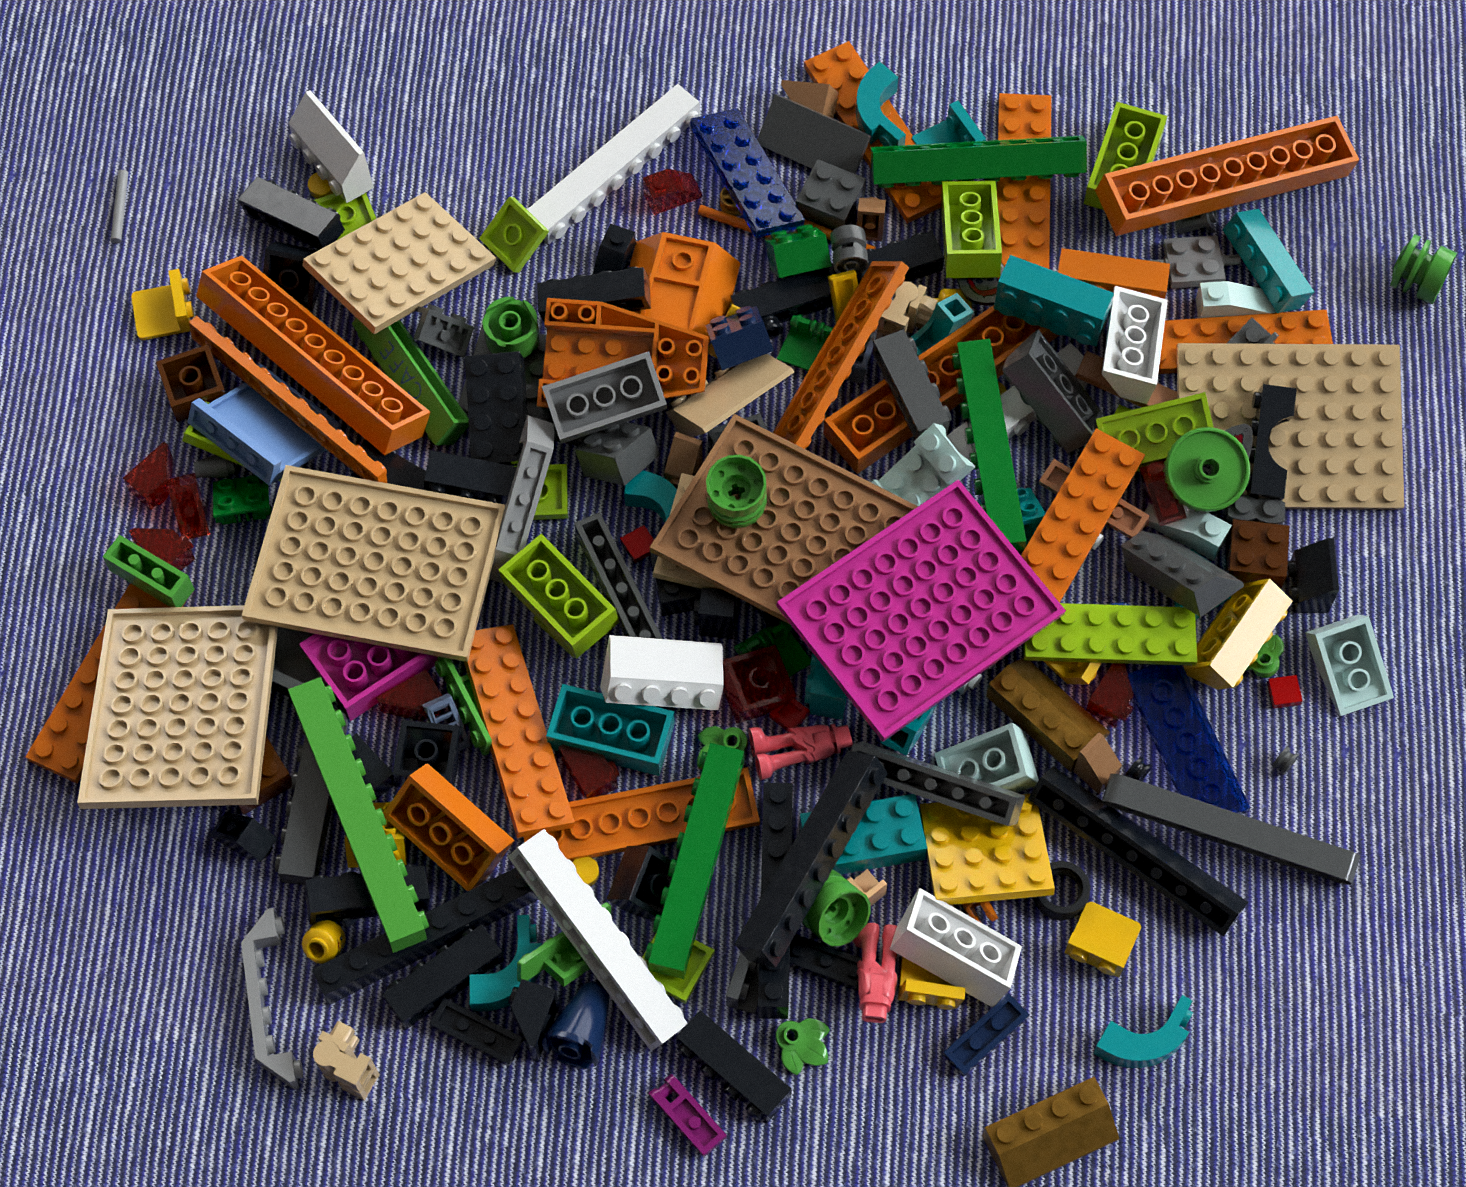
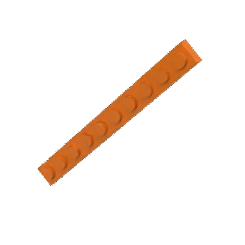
[189,316,387,483]

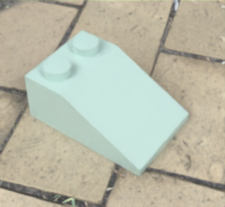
[1305,615,1394,716]
[934,723,1039,793]

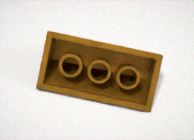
[986,658,1110,772]
[982,1077,1119,1187]

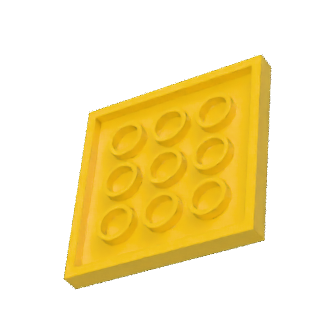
[920,794,1055,905]

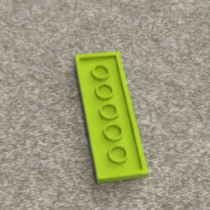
[1023,603,1197,666]

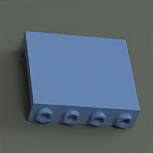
[187,363,341,485]

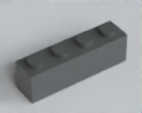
[872,329,952,440]

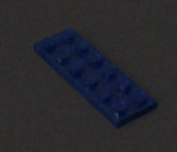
[690,108,805,238]
[1124,664,1250,815]

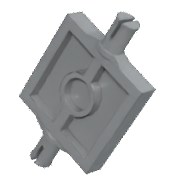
[1148,235,1240,289]

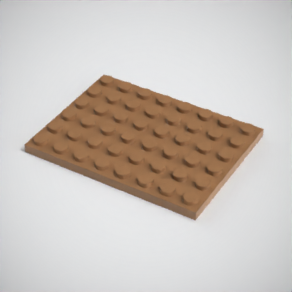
[650,414,918,625]

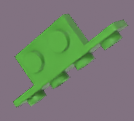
[435,656,492,756]
[517,902,611,987]

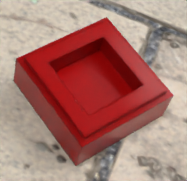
[620,525,654,563]
[1267,675,1303,709]
[769,693,810,732]

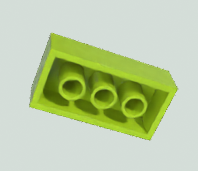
[1084,102,1168,210]
[941,181,1002,278]
[498,533,619,659]

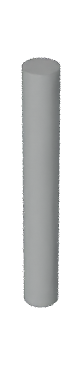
[111,170,128,243]

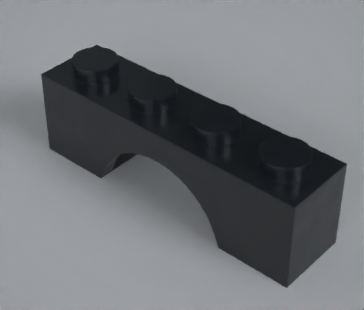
[1245,384,1297,501]

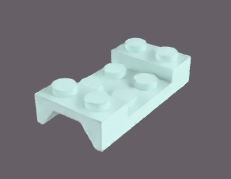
[871,423,975,506]

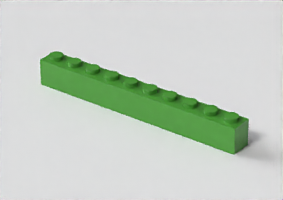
[288,677,429,953]

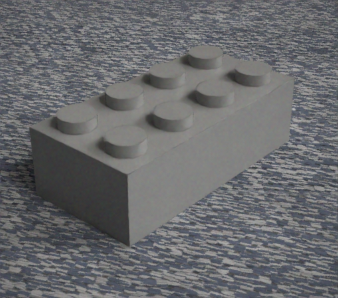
[542,351,667,444]

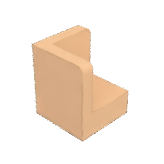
[847,869,887,906]

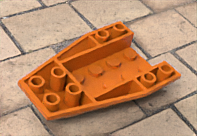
[629,232,741,343]
[537,298,710,408]

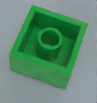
[764,224,832,278]

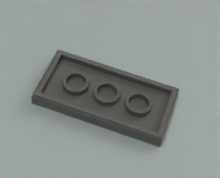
[756,94,871,174]

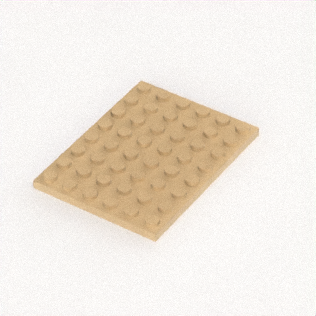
[1177,343,1404,510]
[242,465,506,662]
[77,605,278,809]

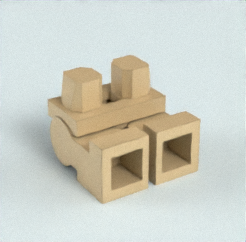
[876,282,938,339]
[313,1021,380,1101]

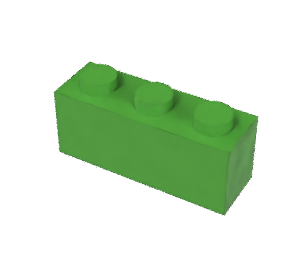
[102,535,195,607]

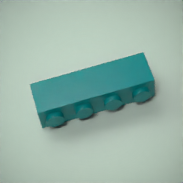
[1222,209,1314,313]

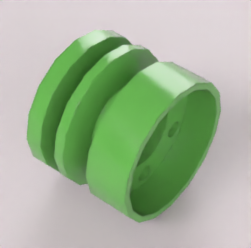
[1390,234,1458,304]
[706,454,767,528]
[802,869,871,946]

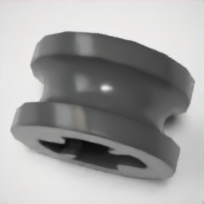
[1272,746,1299,775]

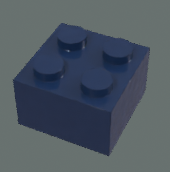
[705,306,774,370]

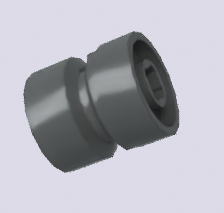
[830,225,869,275]

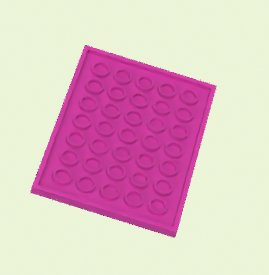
[776,479,1066,742]

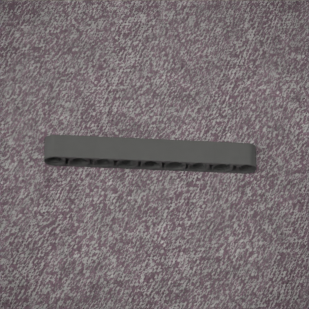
[1102,774,1360,885]

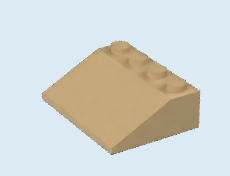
[666,354,794,437]

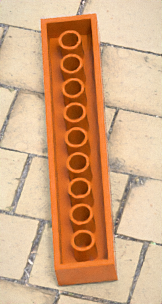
[1095,116,1359,236]
[196,255,430,455]
[823,305,1060,474]

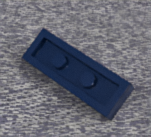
[943,993,1030,1077]

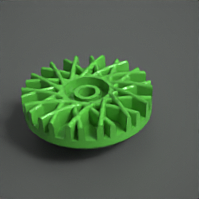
[1163,427,1250,513]

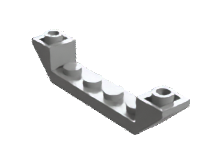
[489,416,554,584]
[241,908,303,1089]

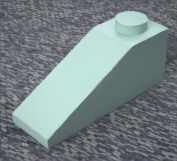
[1196,281,1277,318]
[1145,498,1232,561]

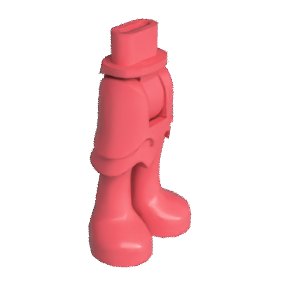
[748,724,853,780]
[853,923,897,1023]

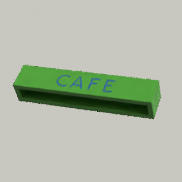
[351,318,469,445]

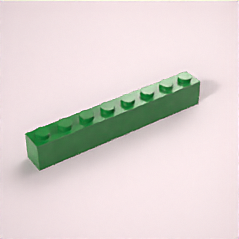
[871,135,1087,188]
[952,339,1026,553]
[645,743,744,979]

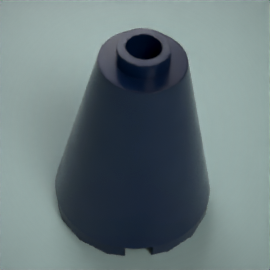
[542,981,610,1069]

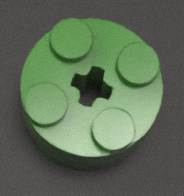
[482,297,539,358]

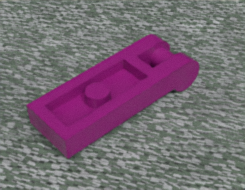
[648,1074,727,1158]

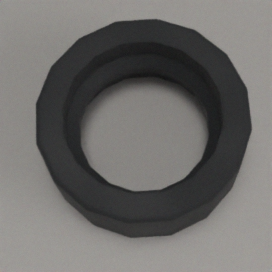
[1033,861,1091,921]

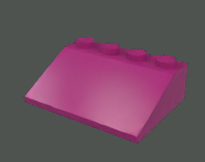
[299,634,438,721]

